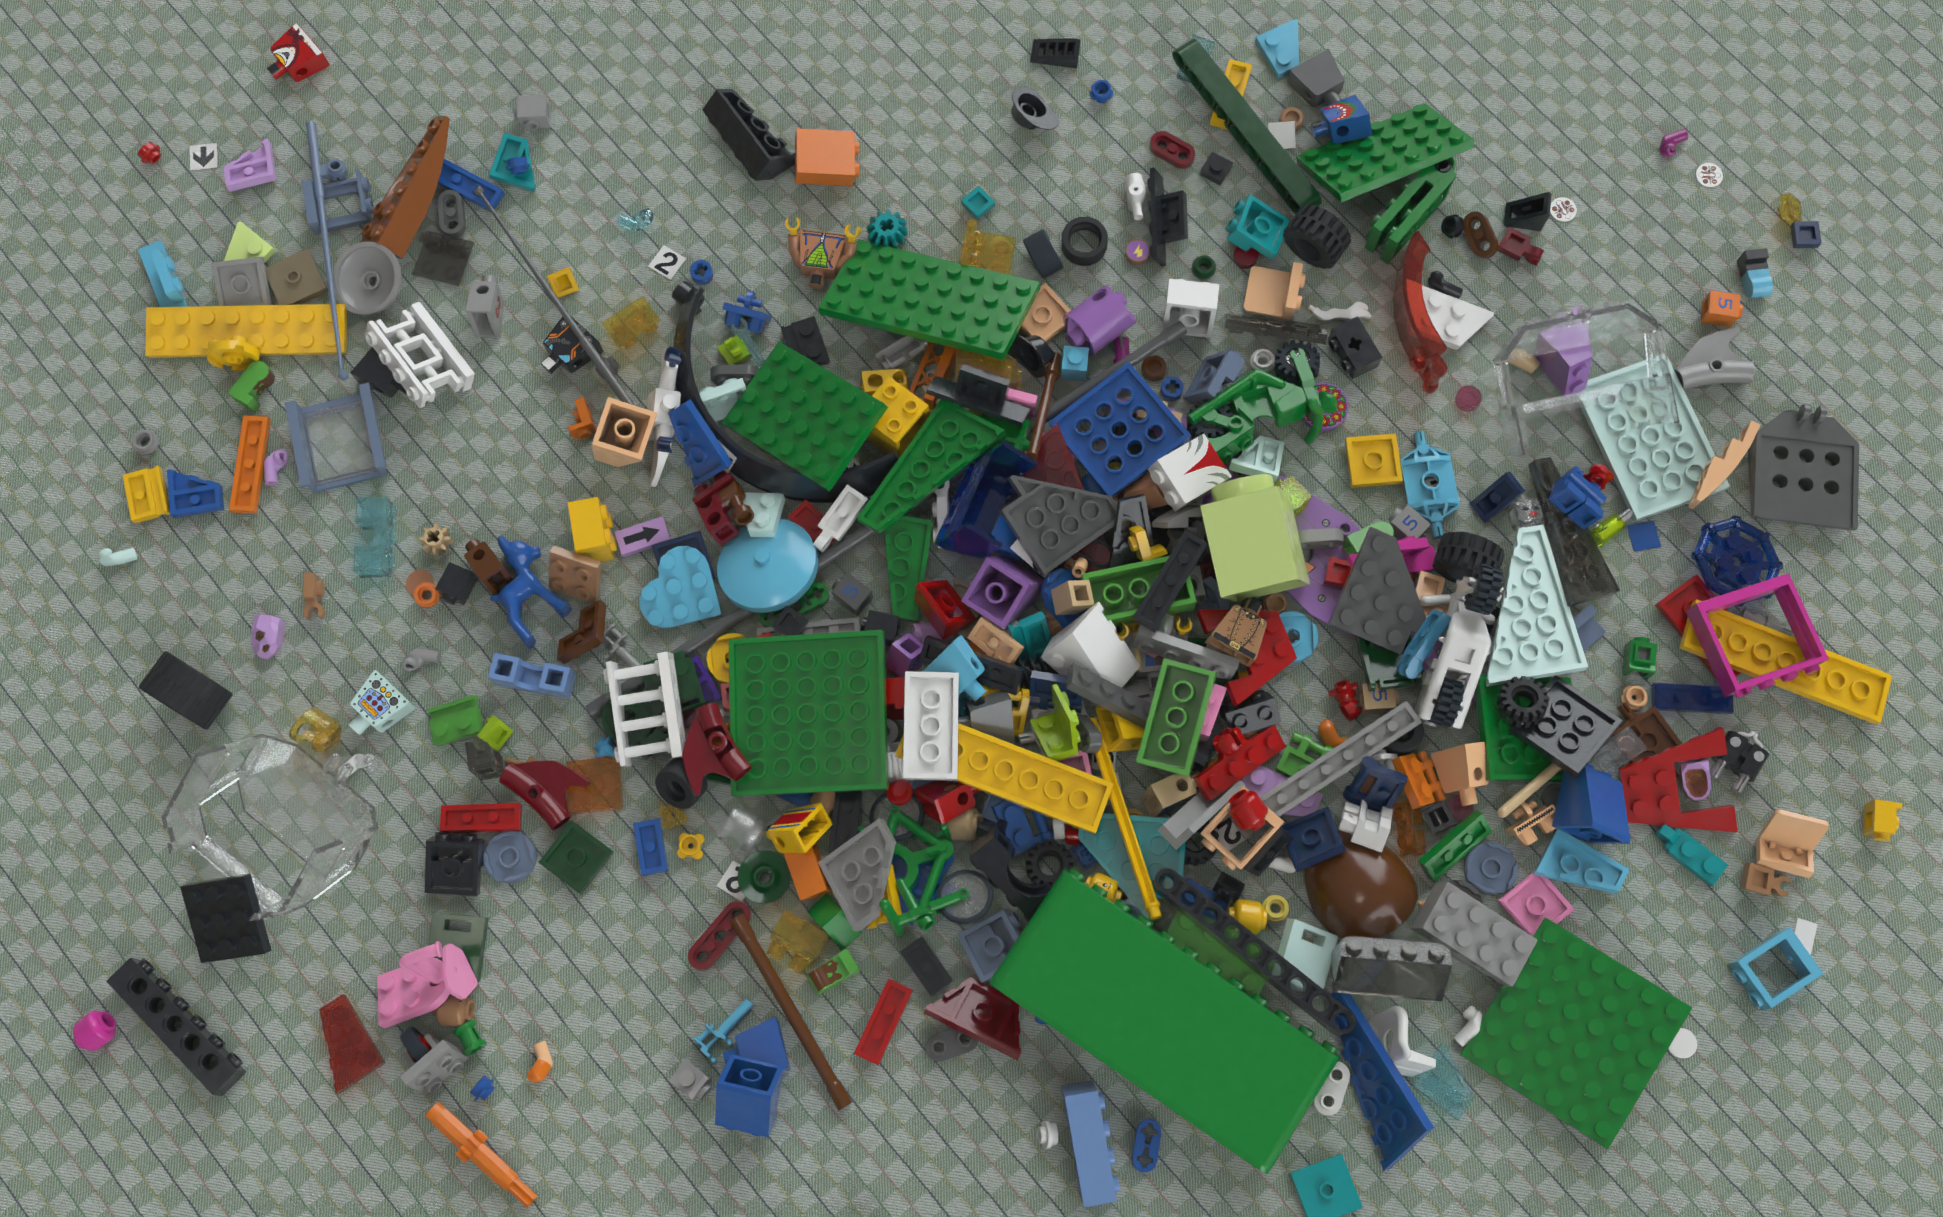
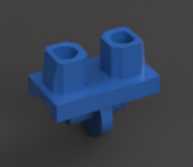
[722,290,771,334]

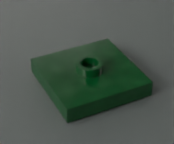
[538,820,614,895]

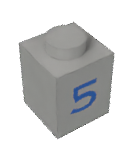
[1388,505,1431,540]

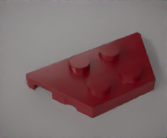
[924,977,1021,1061]

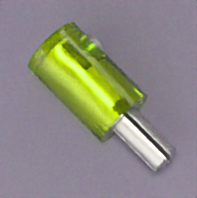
[1589,508,1633,547]

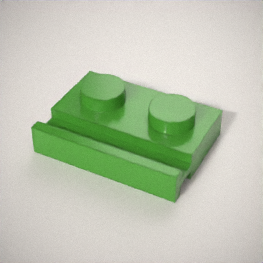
[427,695,483,747]

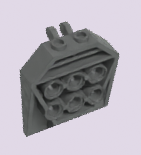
[1748,404,1859,531]

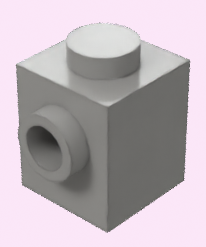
[513,95,551,130]

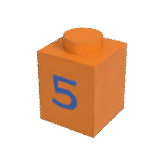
[1701,290,1743,327]

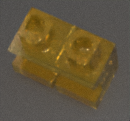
[767,909,831,975]

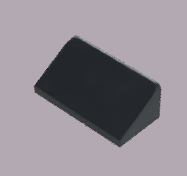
[1244,826,1293,877]

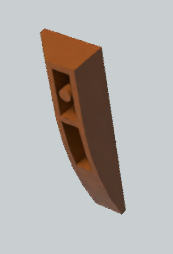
[360,116,450,259]

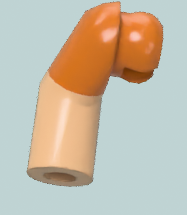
[527,1041,553,1083]

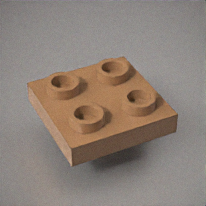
[548,546,602,604]

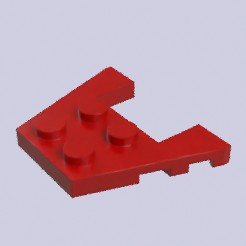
[1196,609,1297,707]

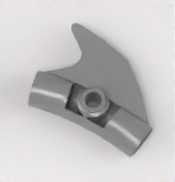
[1674,327,1755,390]

